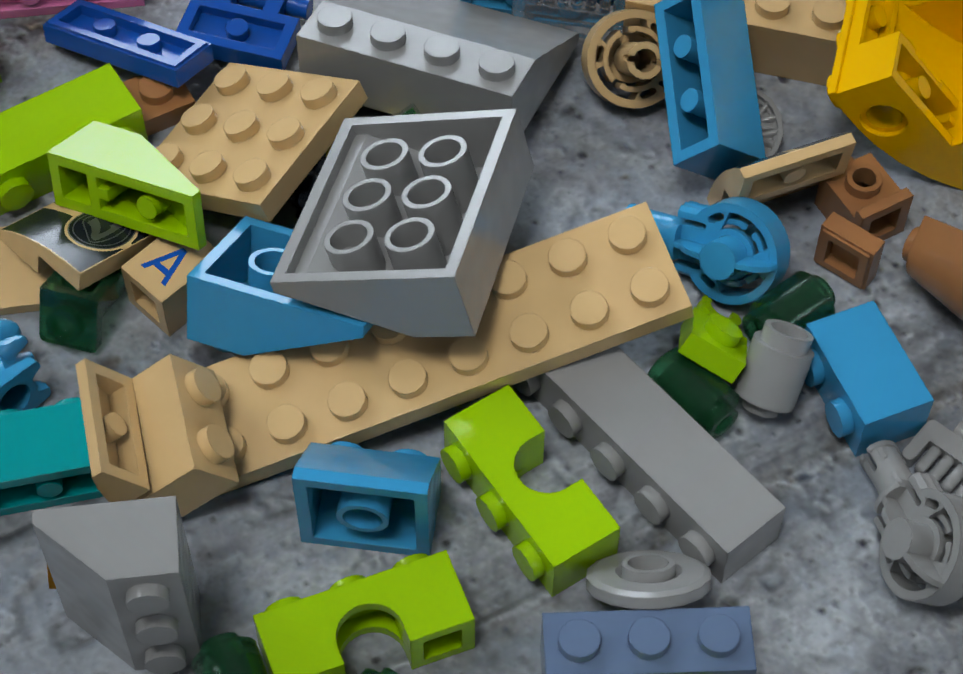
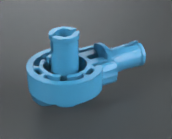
[626,197,790,305]

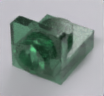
[39,269,126,353]

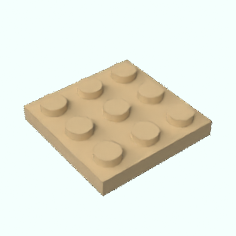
[156,62,368,222]

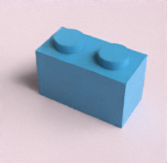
[804,300,934,457]

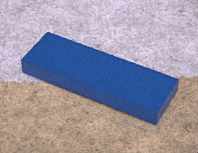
[43,0,214,88]

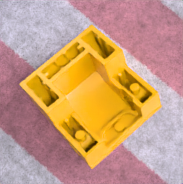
[827,0,963,190]

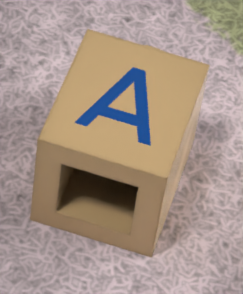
[121,237,214,337]

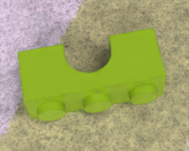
[440,384,621,597]
[253,550,475,674]

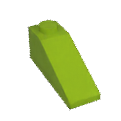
[47,121,207,250]

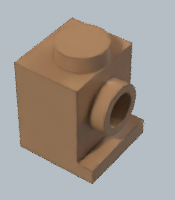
[814,152,914,240]

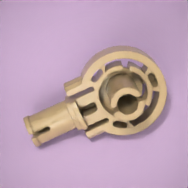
[581,9,665,109]

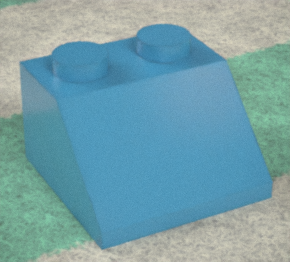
[292,441,441,556]

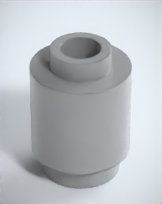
[734,319,814,418]

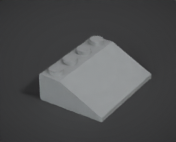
[296,0,579,131]
[270,108,534,337]

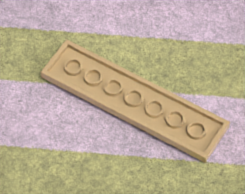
[206,202,694,496]

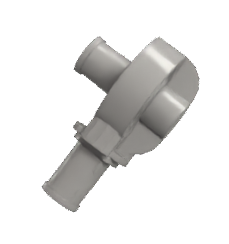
[860,440,963,607]

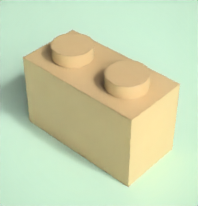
[132,354,239,517]

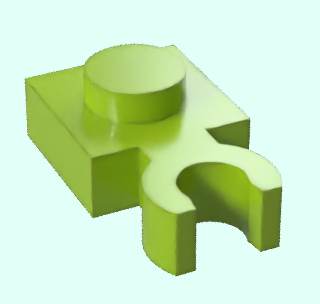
[678,295,747,384]

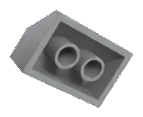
[32,496,203,674]

